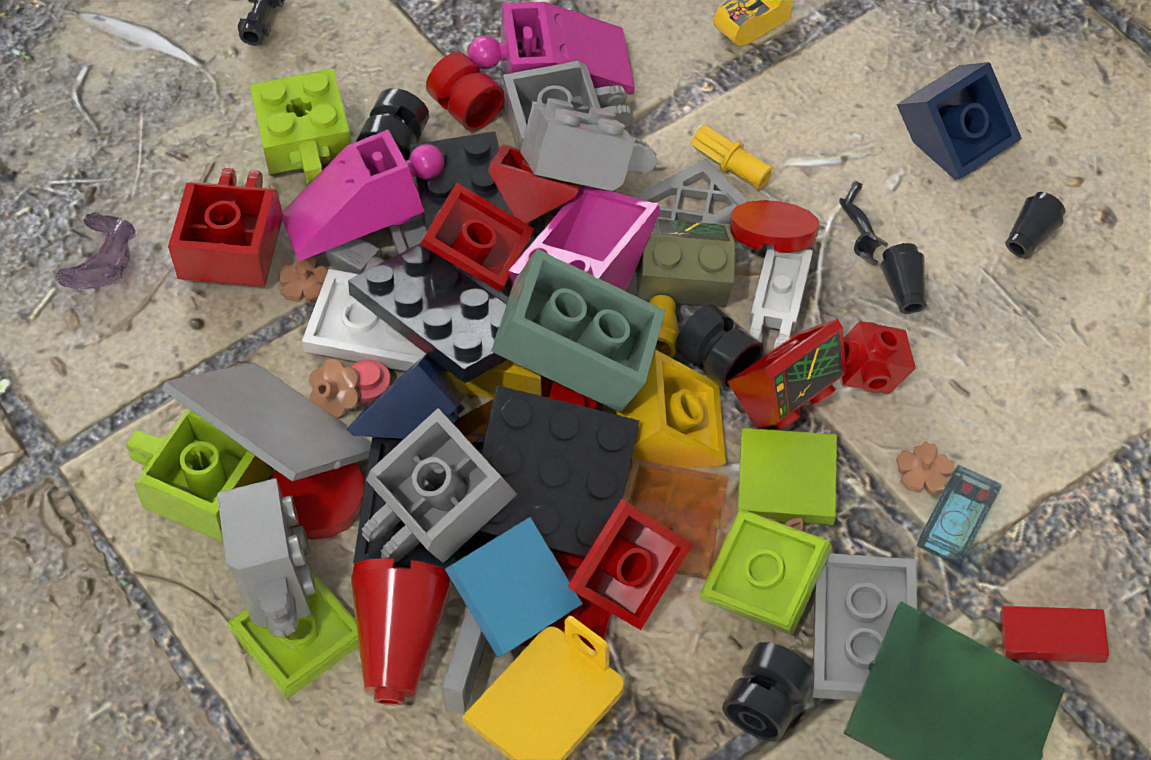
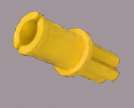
[691,125,774,190]

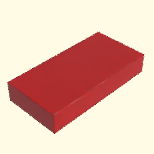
[1000,606,1109,663]

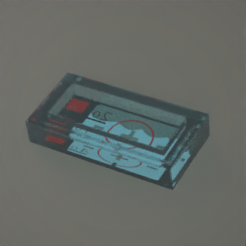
[917,465,1003,567]

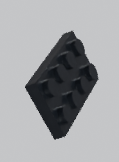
[348,244,508,383]

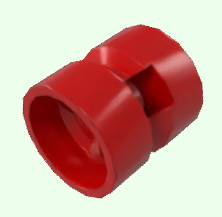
[426,52,505,131]

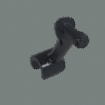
[839,180,888,265]

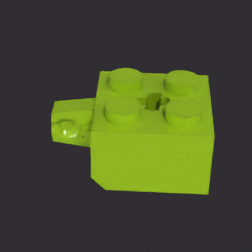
[249,68,351,186]
[126,409,274,543]

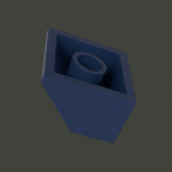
[896,62,1022,180]
[346,354,468,439]

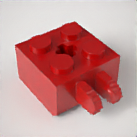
[168,168,283,287]

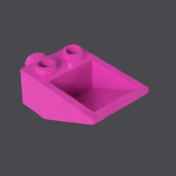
[468,2,635,94]
[282,130,445,261]
[509,185,660,291]

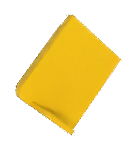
[462,616,624,760]

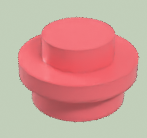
[350,360,391,405]

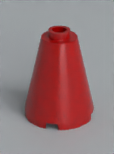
[351,558,452,705]

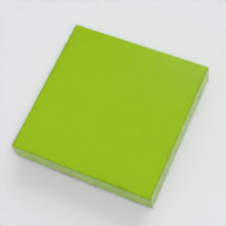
[737,428,837,525]
[699,509,832,636]
[227,570,359,699]

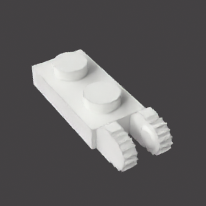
[750,245,813,348]

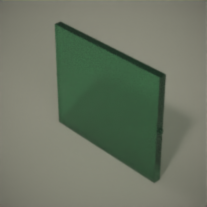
[843,601,1065,760]

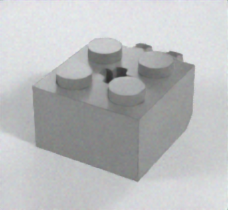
[503,61,634,149]
[520,98,658,191]
[362,408,518,564]
[217,478,316,638]

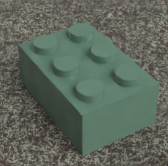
[491,249,665,412]

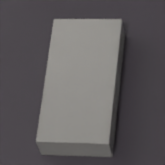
[442,608,487,714]

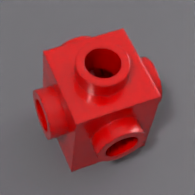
[842,321,916,394]

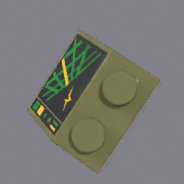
[637,219,735,308]

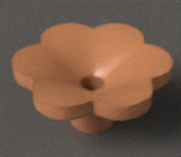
[309,359,361,418]

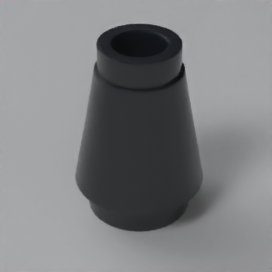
[1005,192,1066,258]
[880,243,927,314]

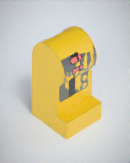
[713,0,793,46]

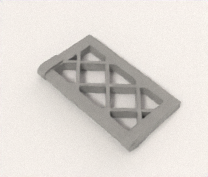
[633,158,748,268]

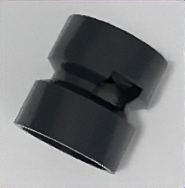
[356,88,430,161]
[675,304,764,391]
[722,642,814,741]

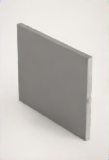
[162,362,371,481]

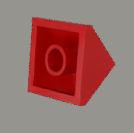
[488,144,581,223]
[420,183,535,291]
[568,499,693,630]

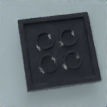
[476,385,640,559]

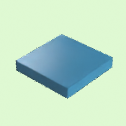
[445,517,582,657]

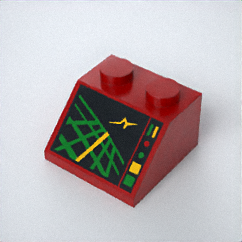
[727,319,847,429]

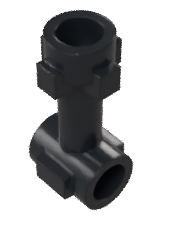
[238,0,285,46]

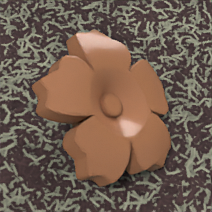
[278,257,328,303]
[896,441,955,495]

